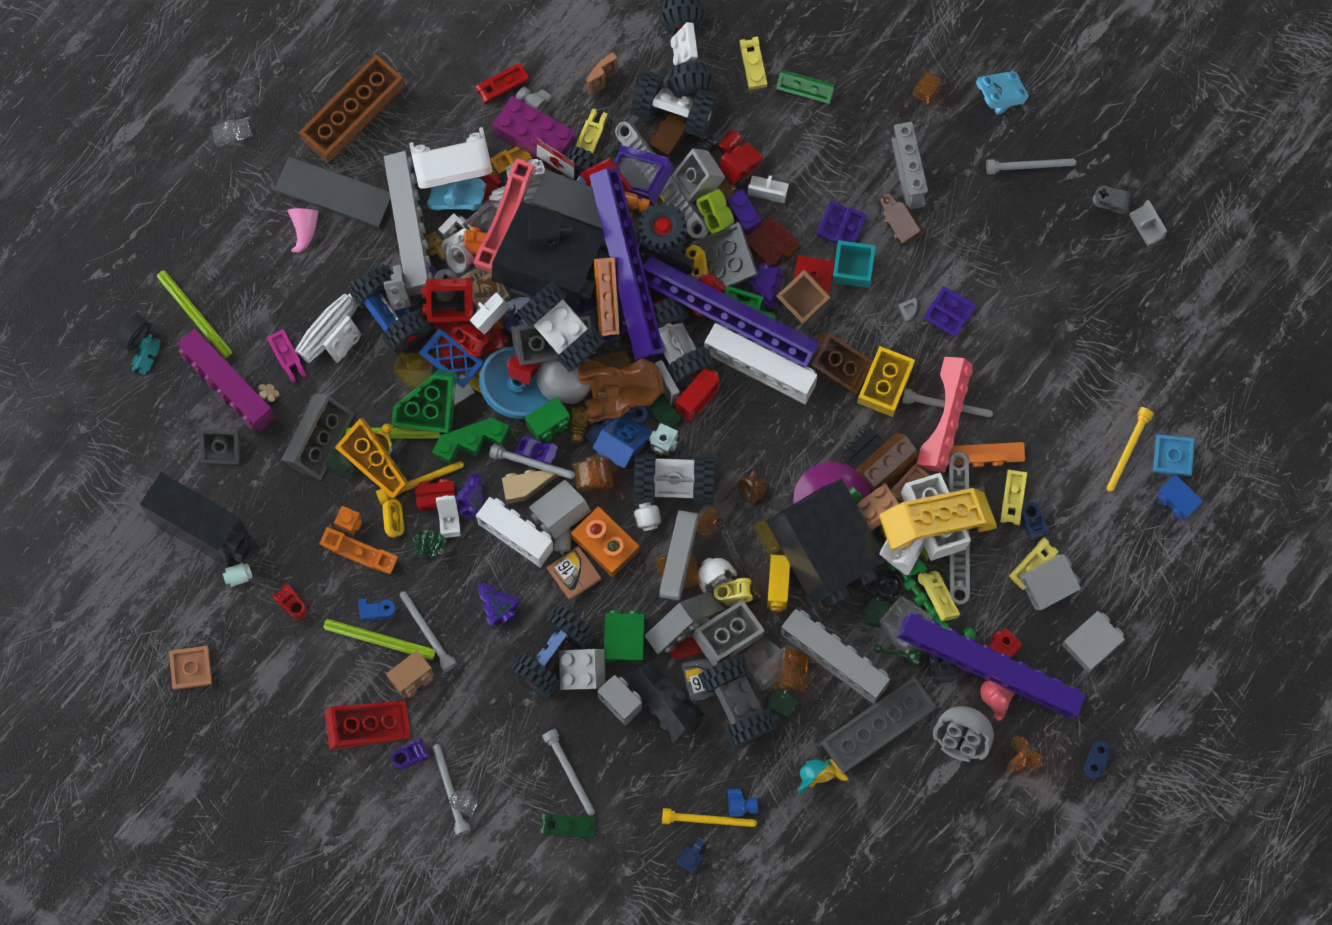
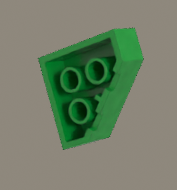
[392,370,457,433]

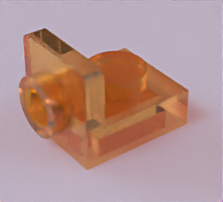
[696,506,718,539]

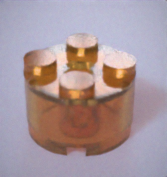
[572,456,614,492]

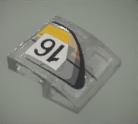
[681,658,718,702]

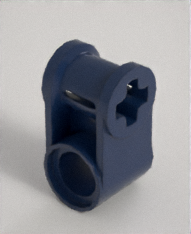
[1021,502,1050,542]

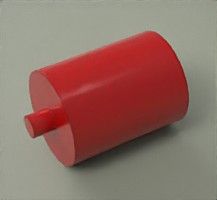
[717,130,742,154]

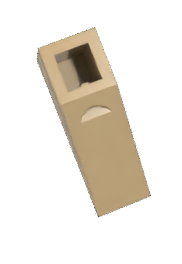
[502,470,559,504]

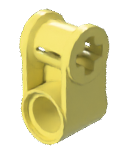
[714,578,753,606]

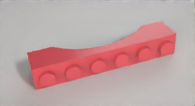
[473,158,535,274]
[917,357,973,473]

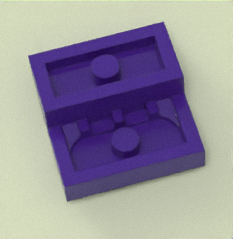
[815,200,866,244]
[924,286,976,337]

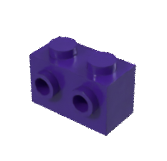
[726,190,761,236]

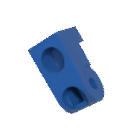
[359,599,396,622]

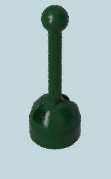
[875,645,922,666]

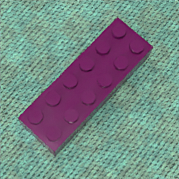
[177,329,275,433]

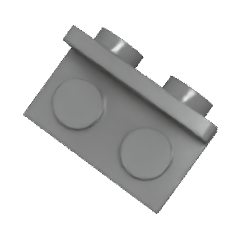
[384,265,411,310]

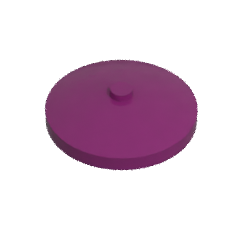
[793,462,870,504]

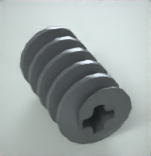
[433,269,458,302]

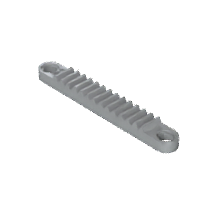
[615,122,709,239]
[949,452,970,606]

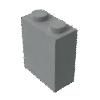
[529,480,591,539]
[1018,554,1081,610]
[1062,611,1125,673]

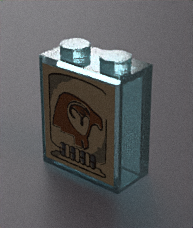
[456,265,512,313]

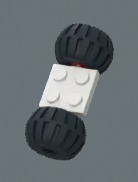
[659,0,714,99]

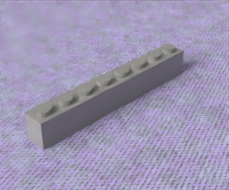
[384,151,434,296]

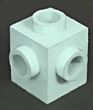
[649,423,678,456]

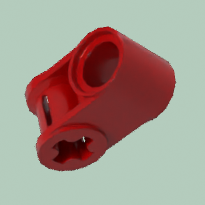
[452,322,489,357]
[272,583,307,620]

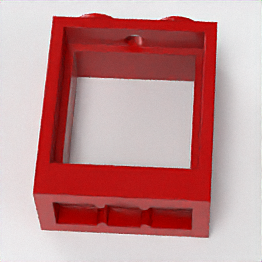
[422,278,473,322]
[676,367,720,423]

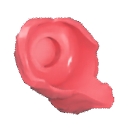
[981,680,1014,721]

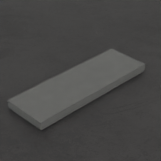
[275,157,391,228]
[532,169,642,245]
[820,676,938,774]

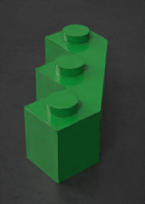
[432,418,510,465]

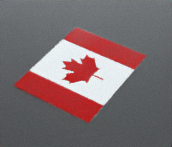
[537,139,574,180]

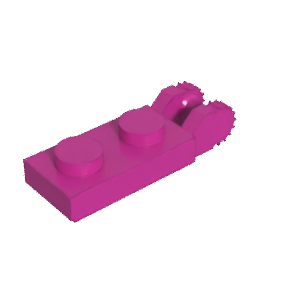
[267,329,307,383]

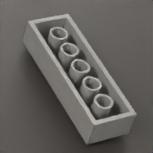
[781,609,890,704]

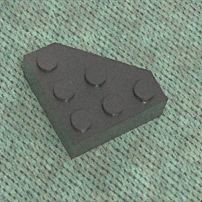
[645,591,725,654]

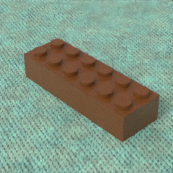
[299,54,405,163]

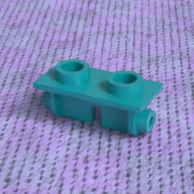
[131,334,161,375]

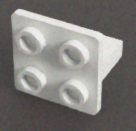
[879,538,924,575]

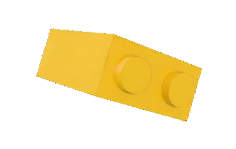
[767,555,790,612]

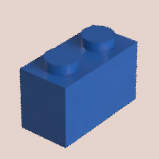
[1157,474,1203,521]

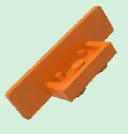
[948,442,1025,467]

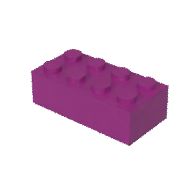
[492,96,576,159]

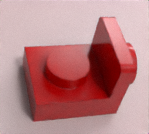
[482,173,502,204]

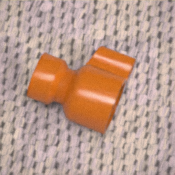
[624,191,650,217]

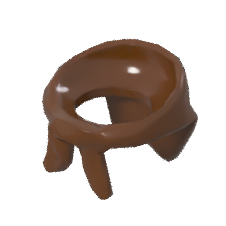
[738,470,768,504]

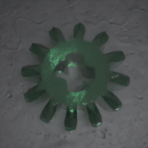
[412,530,445,558]

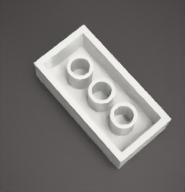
[901,473,971,560]
[476,497,554,568]

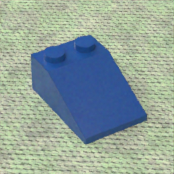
[593,415,653,468]

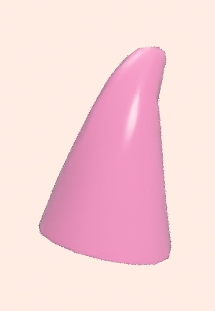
[287,208,319,253]

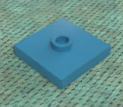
[1152,434,1195,477]

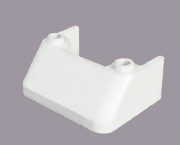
[409,127,492,188]

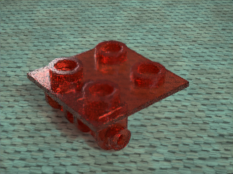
[746,216,797,266]

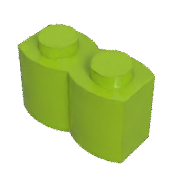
[697,189,734,234]

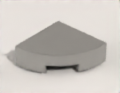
[898,298,917,323]

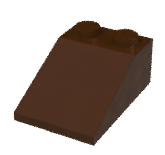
[807,332,873,395]

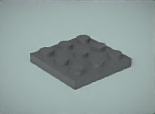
[688,222,758,287]

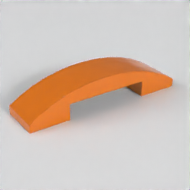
[319,527,398,574]

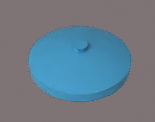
[479,346,550,419]

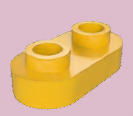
[685,245,708,280]
[383,499,404,538]

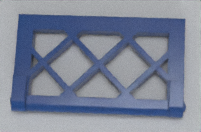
[419,328,485,389]

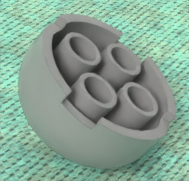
[537,357,591,405]
[933,706,994,762]

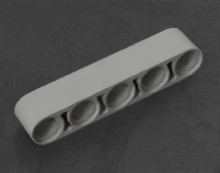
[659,510,699,601]

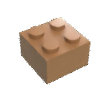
[777,269,831,324]
[386,650,434,699]

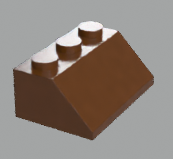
[855,432,918,492]

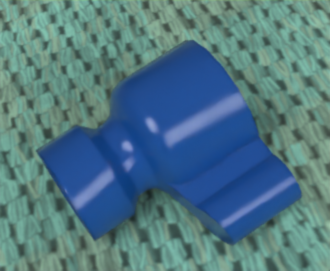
[728,788,758,817]

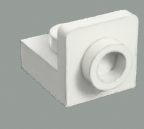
[438,213,468,239]

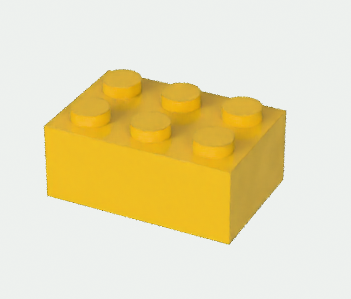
[857,346,915,417]

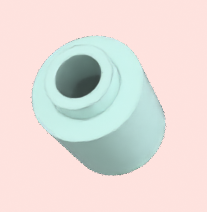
[223,563,253,587]

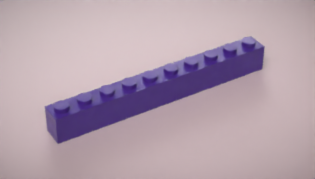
[589,168,665,360]
[643,256,820,367]
[897,613,1085,719]

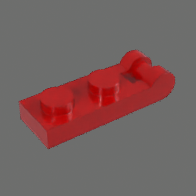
[475,63,529,105]

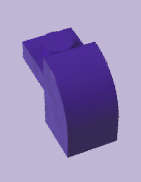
[515,437,558,464]

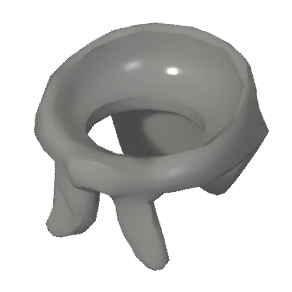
[447,239,476,273]

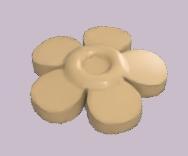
[258,384,279,402]

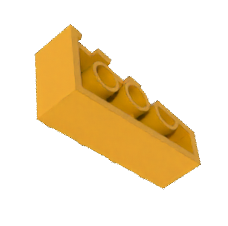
[335,418,408,498]

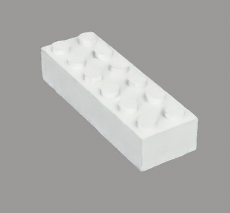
[704,323,817,405]

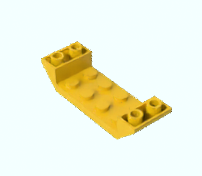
[879,488,997,551]

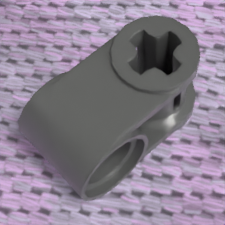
[1093,186,1131,214]

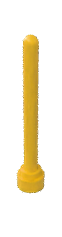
[1107,407,1154,492]
[376,461,464,505]
[662,808,757,827]

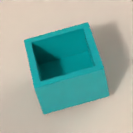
[832,240,876,288]

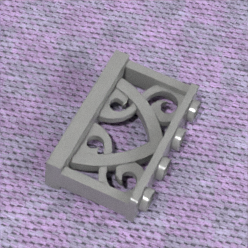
[891,122,928,209]

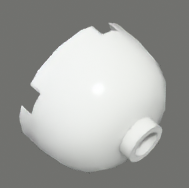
[697,558,737,593]

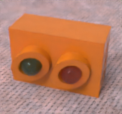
[571,506,640,578]

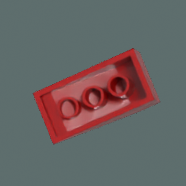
[325,701,411,750]

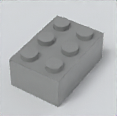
[692,600,765,666]

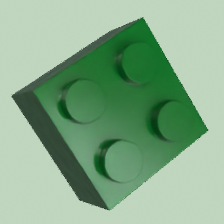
[525,397,571,443]

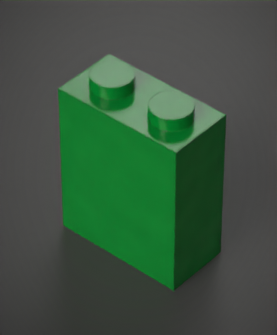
[604,610,644,664]

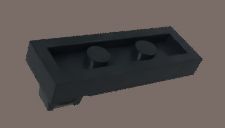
[639,240,695,275]

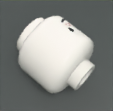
[634,502,661,531]

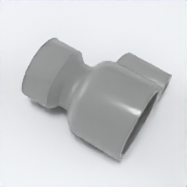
[516,87,552,112]

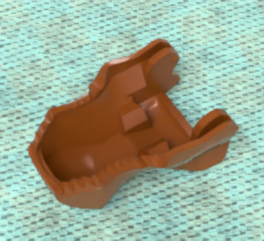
[578,358,664,423]

